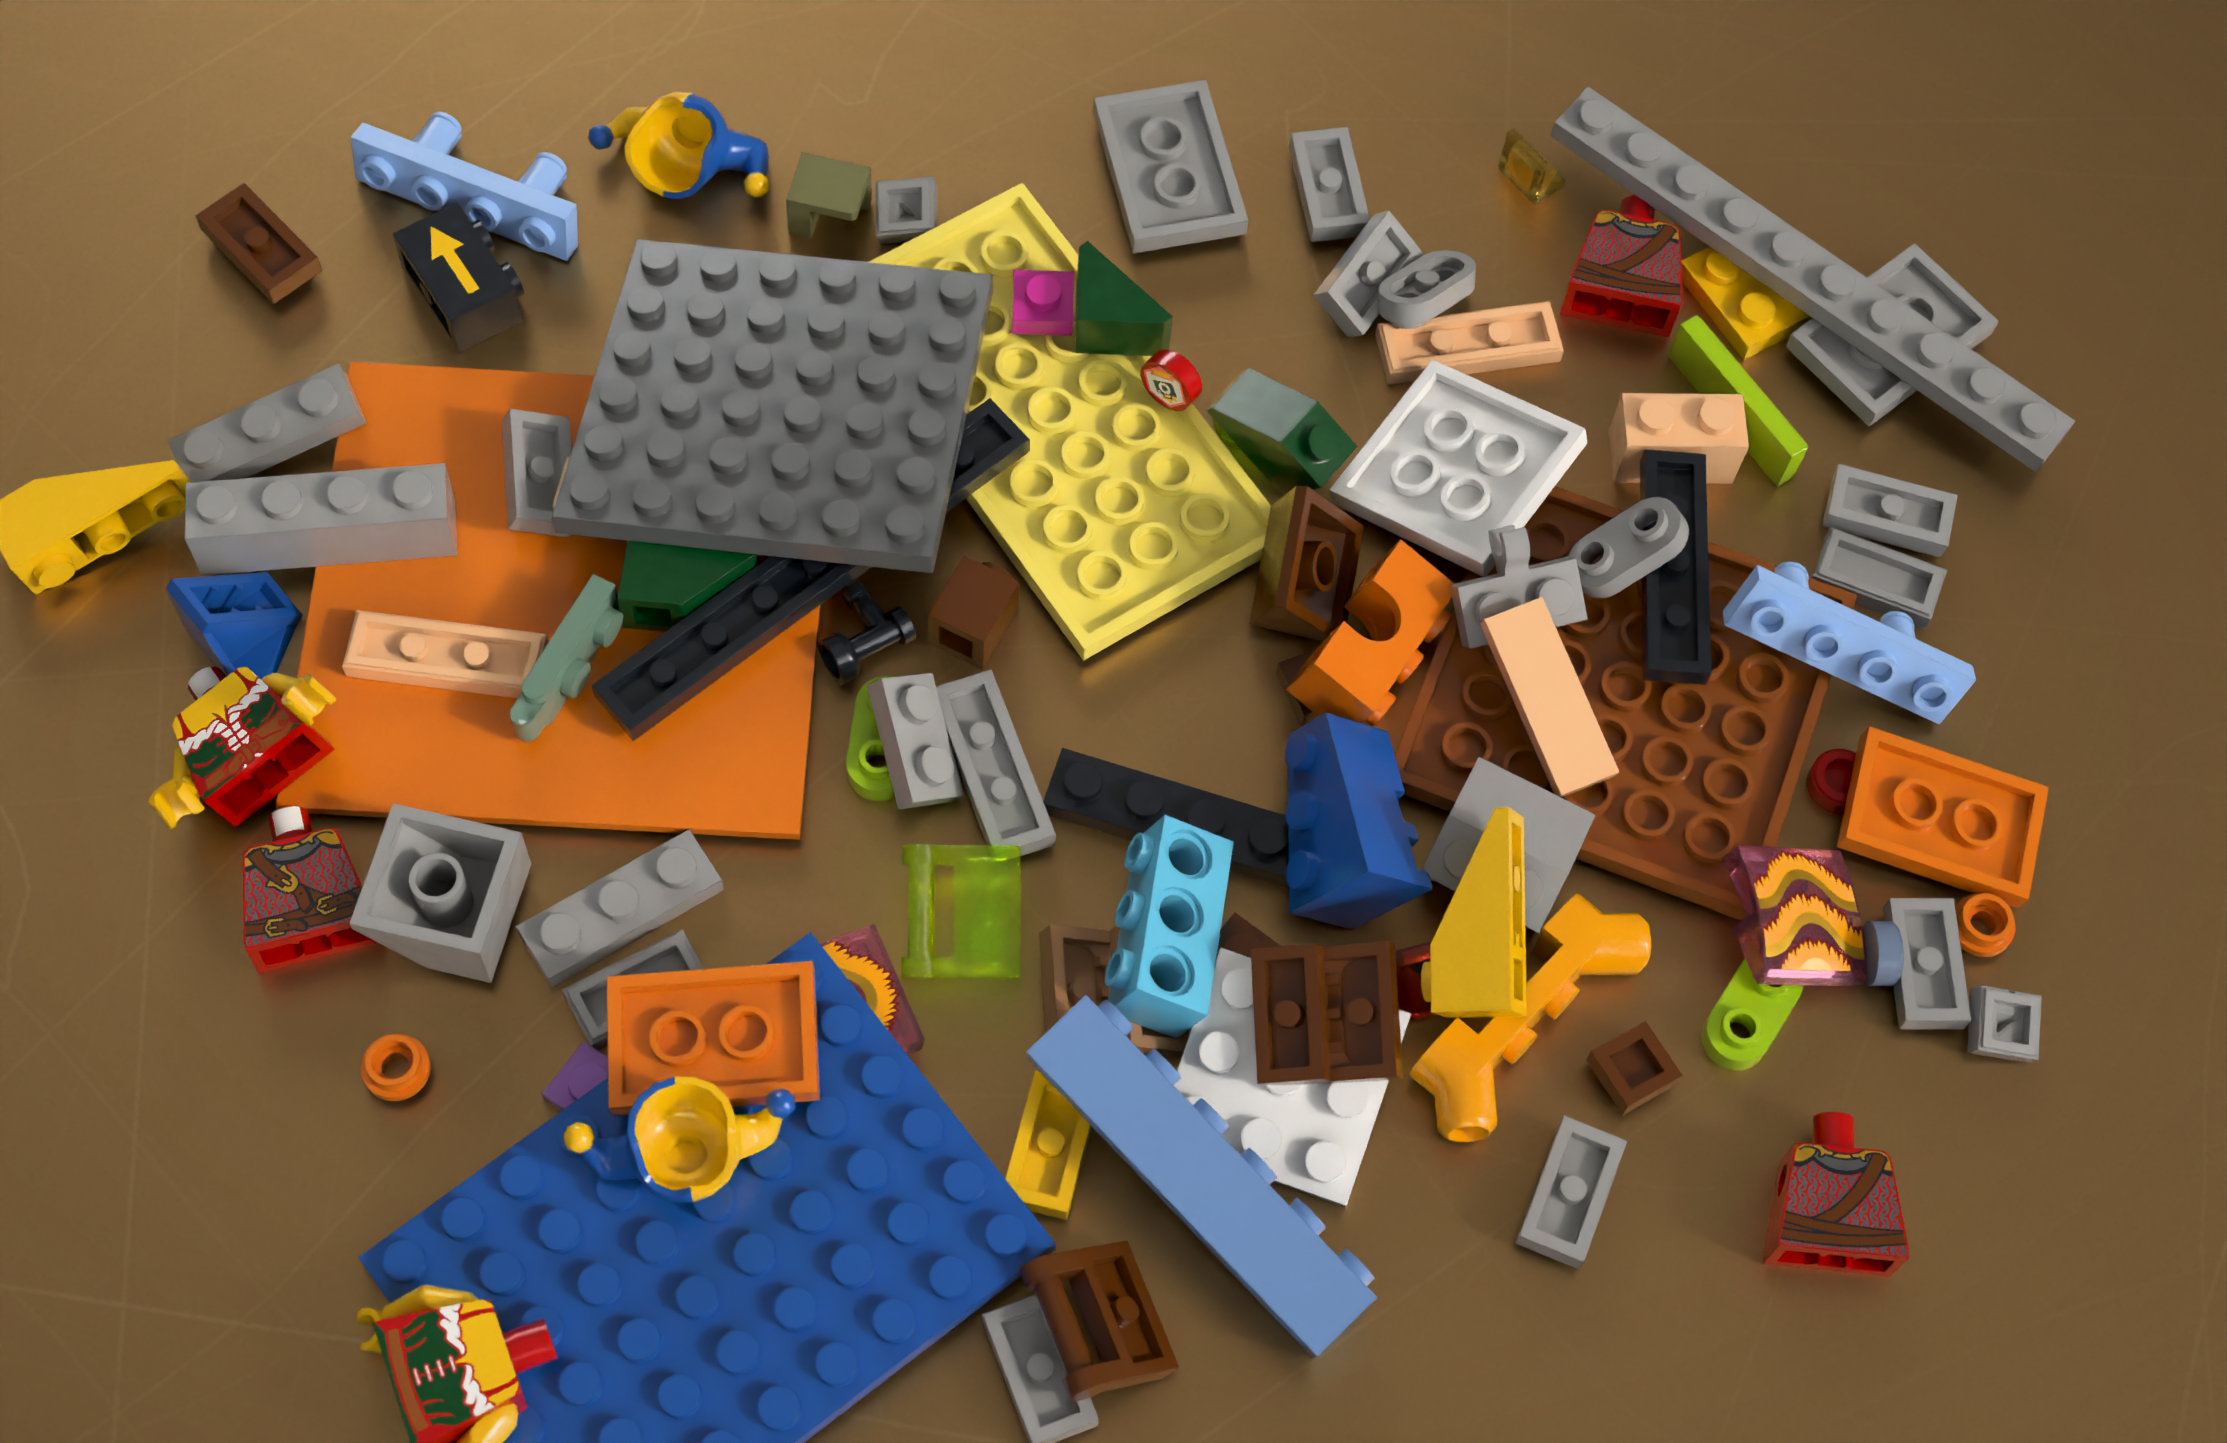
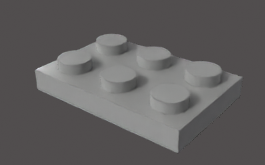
[1093,80,1249,253]
[1786,243,1999,427]

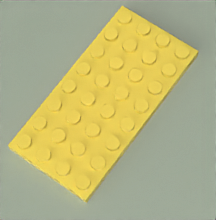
[869,183,1271,661]

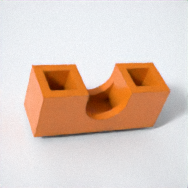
[1286,540,1455,726]

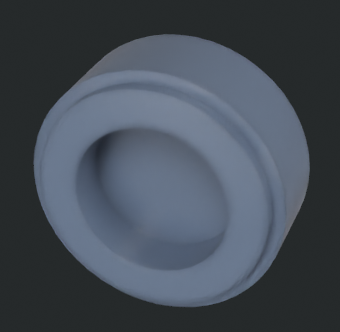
[1860,921,1904,986]

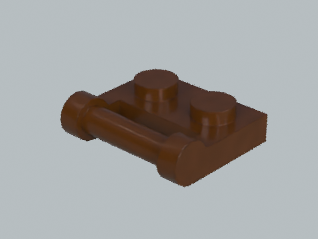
[1019,1240,1179,1402]

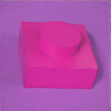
[1012,270,1074,336]

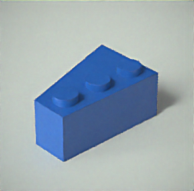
[1285,712,1433,930]

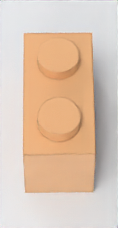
[1608,393,1749,484]

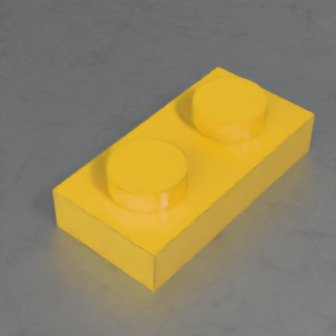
[1005,1069,1092,1220]

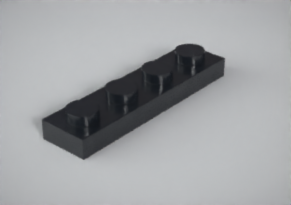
[1640,449,1711,685]
[1043,748,1289,888]

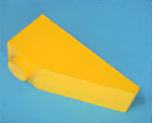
[1421,807,1527,1018]

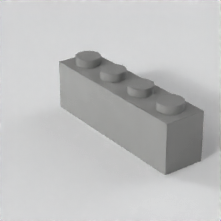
[185,463,458,576]

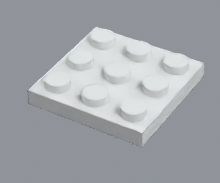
[1330,359,1587,577]
[1174,948,1411,1208]

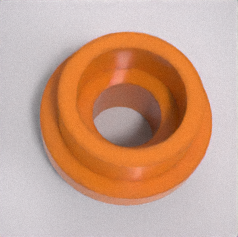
[1955,893,2016,957]
[360,1034,431,1101]

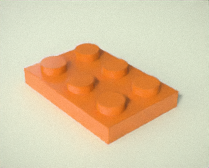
[1837,726,2049,908]
[607,961,820,1116]

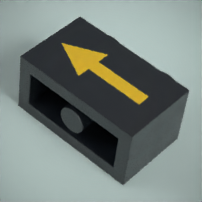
[393,202,524,353]

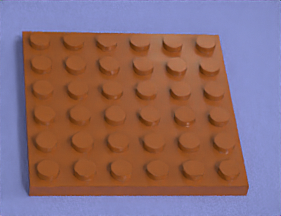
[1395,486,1857,923]

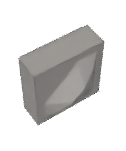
[875,177,938,244]
[1967,985,2042,1063]

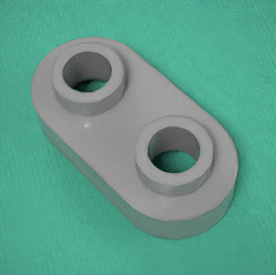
[1378,250,1476,329]
[1569,497,1689,598]

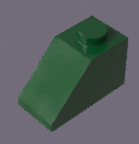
[1206,368,1358,496]

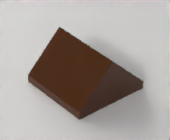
[1249,486,1364,641]

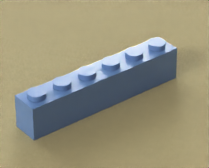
[1026,995,1377,1358]

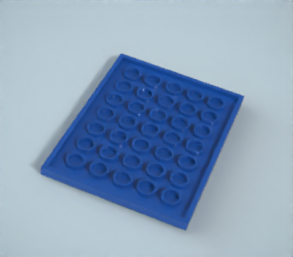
[358,932,1056,1443]

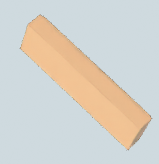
[1375,301,1564,385]
[1480,597,1619,797]
[342,610,549,698]

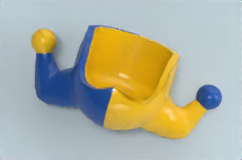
[588,92,770,199]
[563,1077,795,1202]

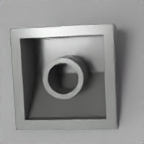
[1421,757,1596,933]
[349,803,531,983]

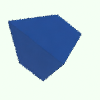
[166,572,303,679]

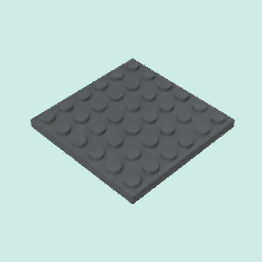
[552,239,993,573]

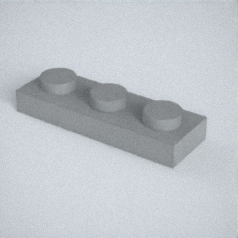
[168,363,367,482]
[936,669,1056,865]
[516,829,724,988]

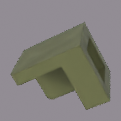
[786,152,872,239]

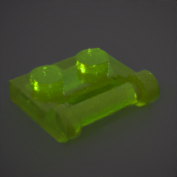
[901,844,1020,979]

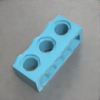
[1105,815,1234,1039]

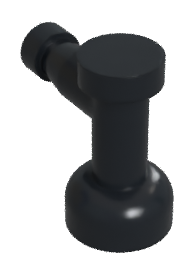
[817,583,916,685]

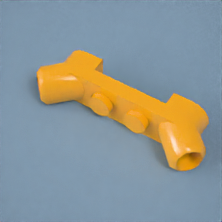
[1410,893,1651,1142]

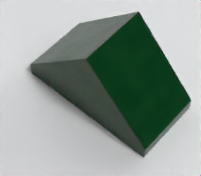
[1075,241,1173,356]

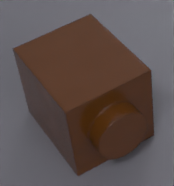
[928,556,1020,670]

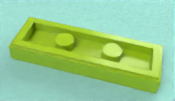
[1668,315,1808,487]

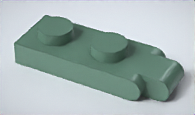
[510,574,623,742]

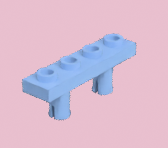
[351,111,578,261]
[1723,561,1976,725]

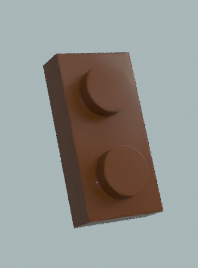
[196,183,322,304]

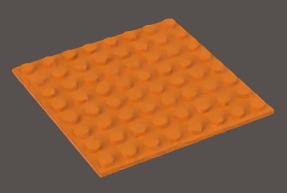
[275,361,821,840]

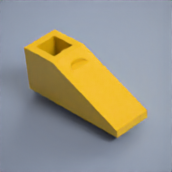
[0,460,192,595]

